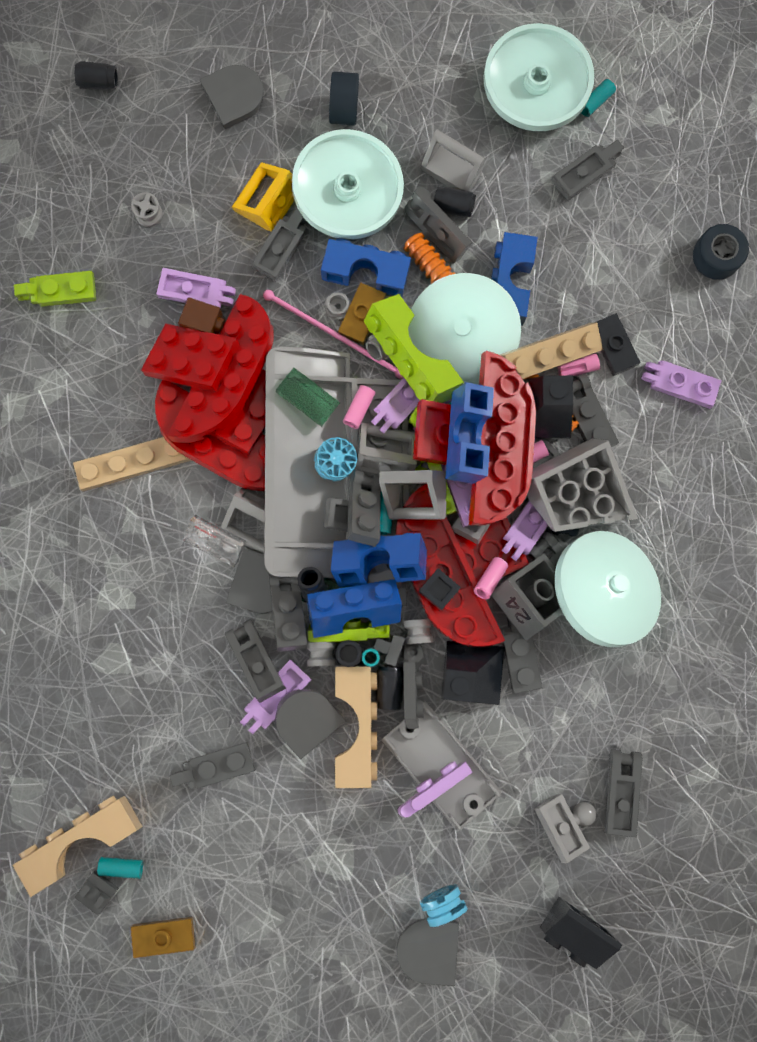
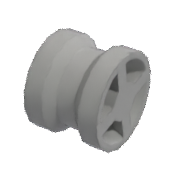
[131,192,163,227]
[403,619,434,645]
[307,642,336,667]

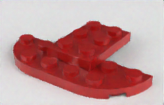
[141,294,274,443]
[413,350,536,526]
[155,369,266,491]
[395,484,529,647]

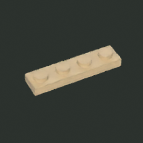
[500,323,603,379]
[73,437,191,491]

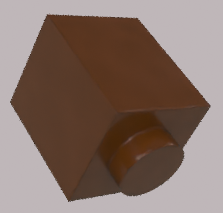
[178,297,225,334]

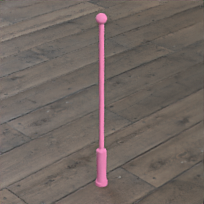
[263,290,404,380]

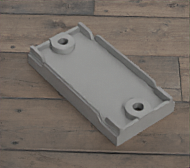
[381,701,502,832]

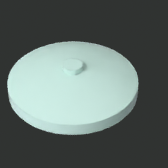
[484,23,594,131]
[292,129,404,240]
[408,273,521,385]
[555,531,661,647]

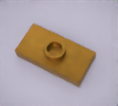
[338,282,386,345]
[131,917,196,958]

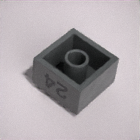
[492,553,563,641]

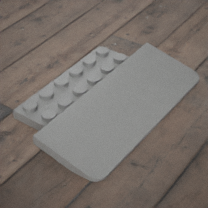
[264,346,409,579]

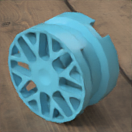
[314,437,358,482]
[420,884,468,927]

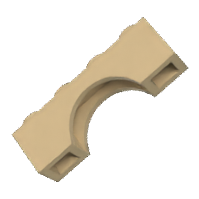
[335,666,377,788]
[13,795,143,897]

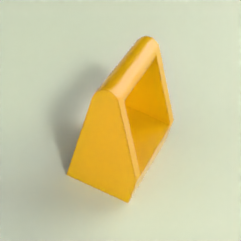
[231,162,294,232]

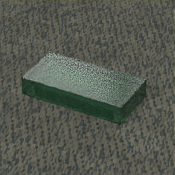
[276,367,340,427]

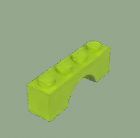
[364,294,464,403]

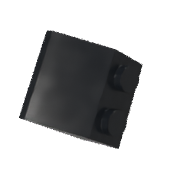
[540,897,622,969]

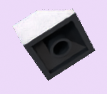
[523,375,573,439]
[441,641,504,705]

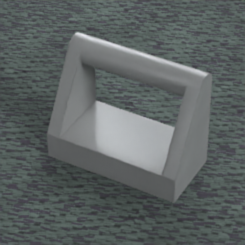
[421,129,485,191]
[353,422,417,476]
[379,470,446,519]
[219,488,265,554]

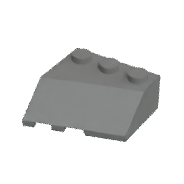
[527,438,638,532]

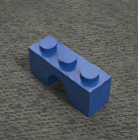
[491,232,538,326]
[321,238,411,298]
[445,382,494,484]
[331,533,427,587]
[307,579,402,638]

